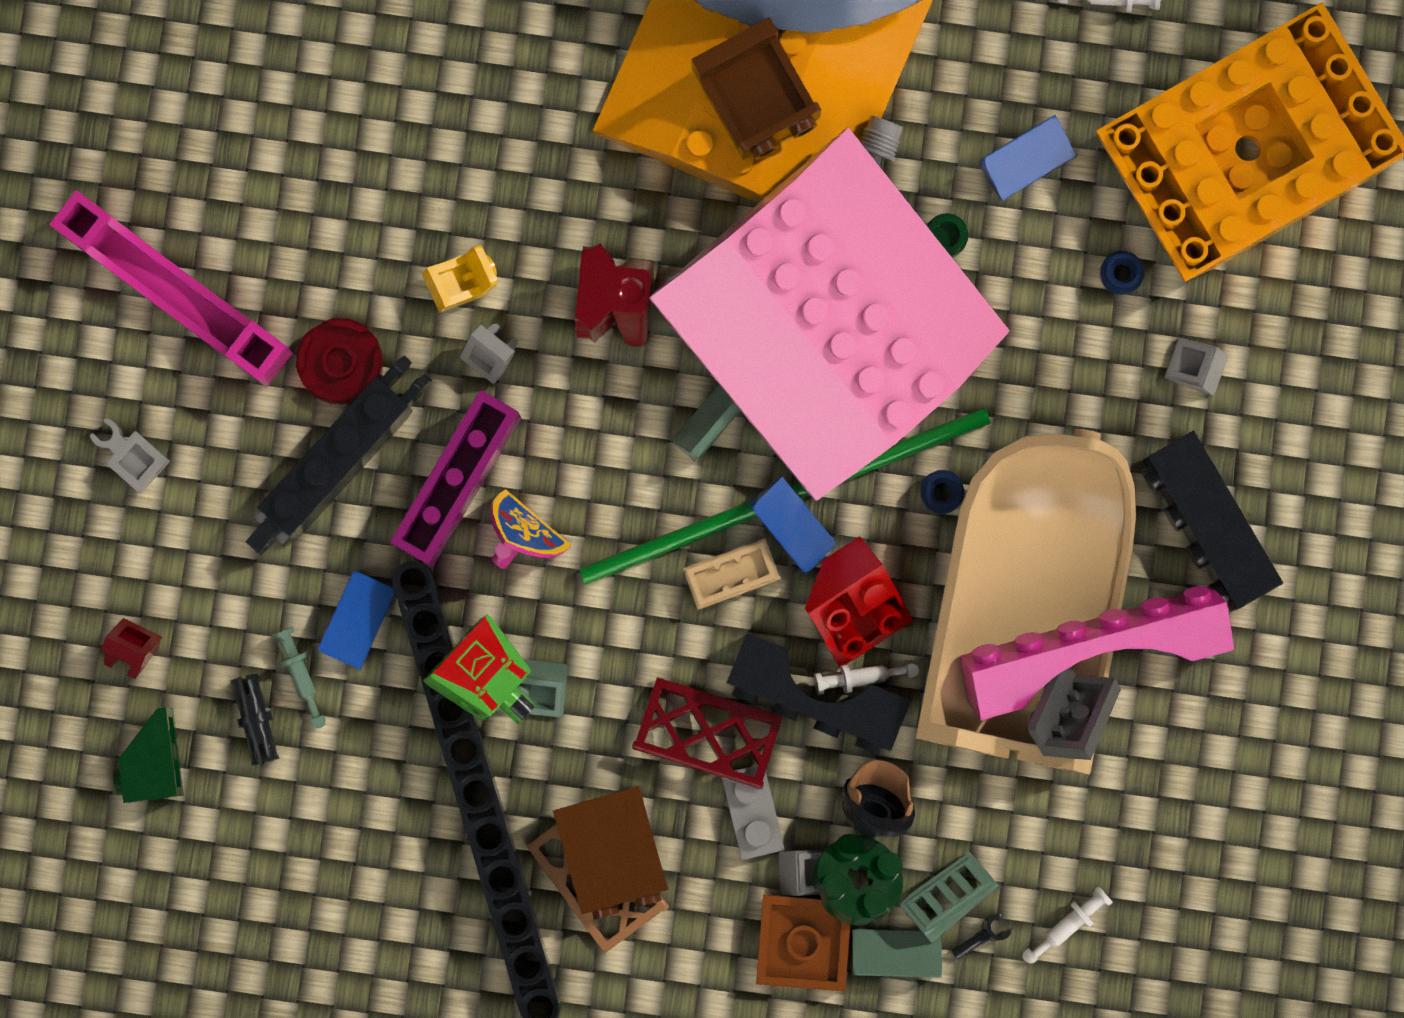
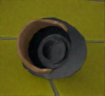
[841,759,915,838]

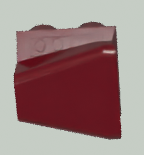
[575,243,654,347]

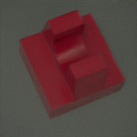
[101,618,162,679]

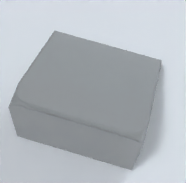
[1164,337,1227,395]
[778,849,825,896]

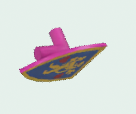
[490,489,572,569]

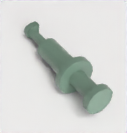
[272,627,326,728]

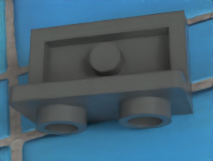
[1028,667,1121,760]

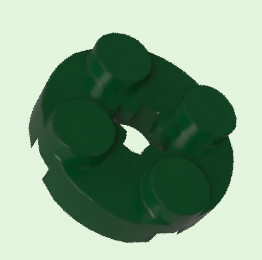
[813,834,903,925]

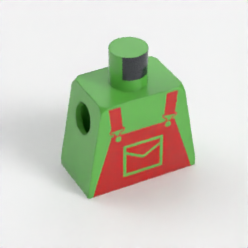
[423,614,536,724]

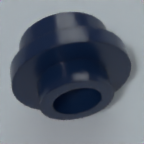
[1100,251,1144,295]
[920,470,964,514]

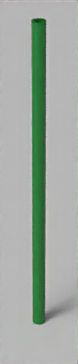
[578,408,991,585]

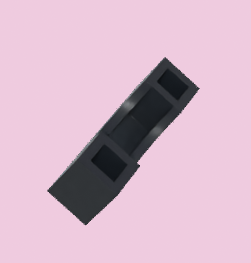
[726,633,911,755]

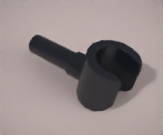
[952,914,1012,960]

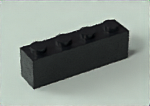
[1142,430,1284,612]

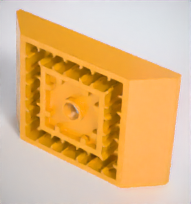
[1095,2,1404,283]

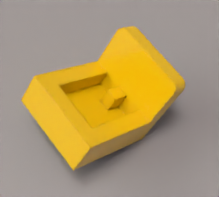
[421,244,498,313]

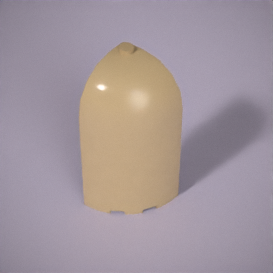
[916,429,1136,775]

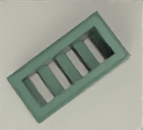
[899,852,999,943]

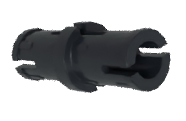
[230,673,280,766]

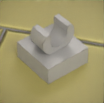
[460,323,518,384]

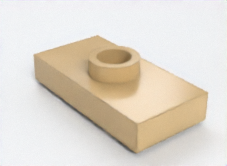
[683,538,780,610]

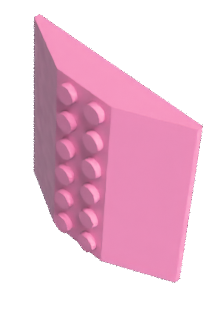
[648,127,1010,501]

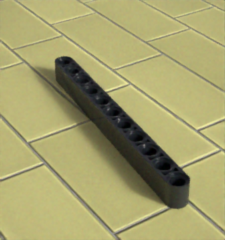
[392,561,562,1018]

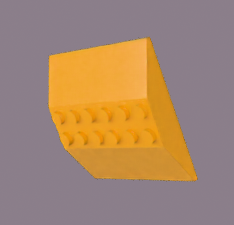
[593,0,933,203]

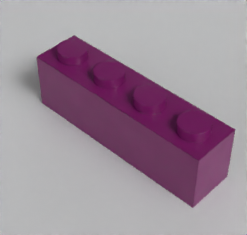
[390,390,521,568]

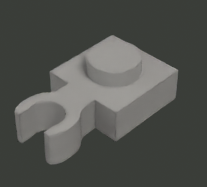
[90,419,170,494]

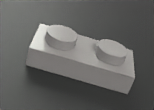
[722,765,785,860]

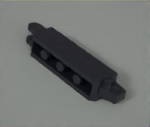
[245,356,432,556]

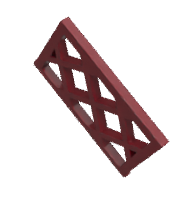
[632,677,783,789]

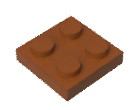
[756,894,850,992]

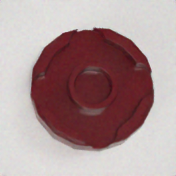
[296,318,384,405]

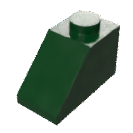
[113,707,184,803]

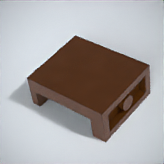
[692,17,821,160]
[553,786,669,920]

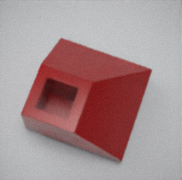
[805,536,914,667]

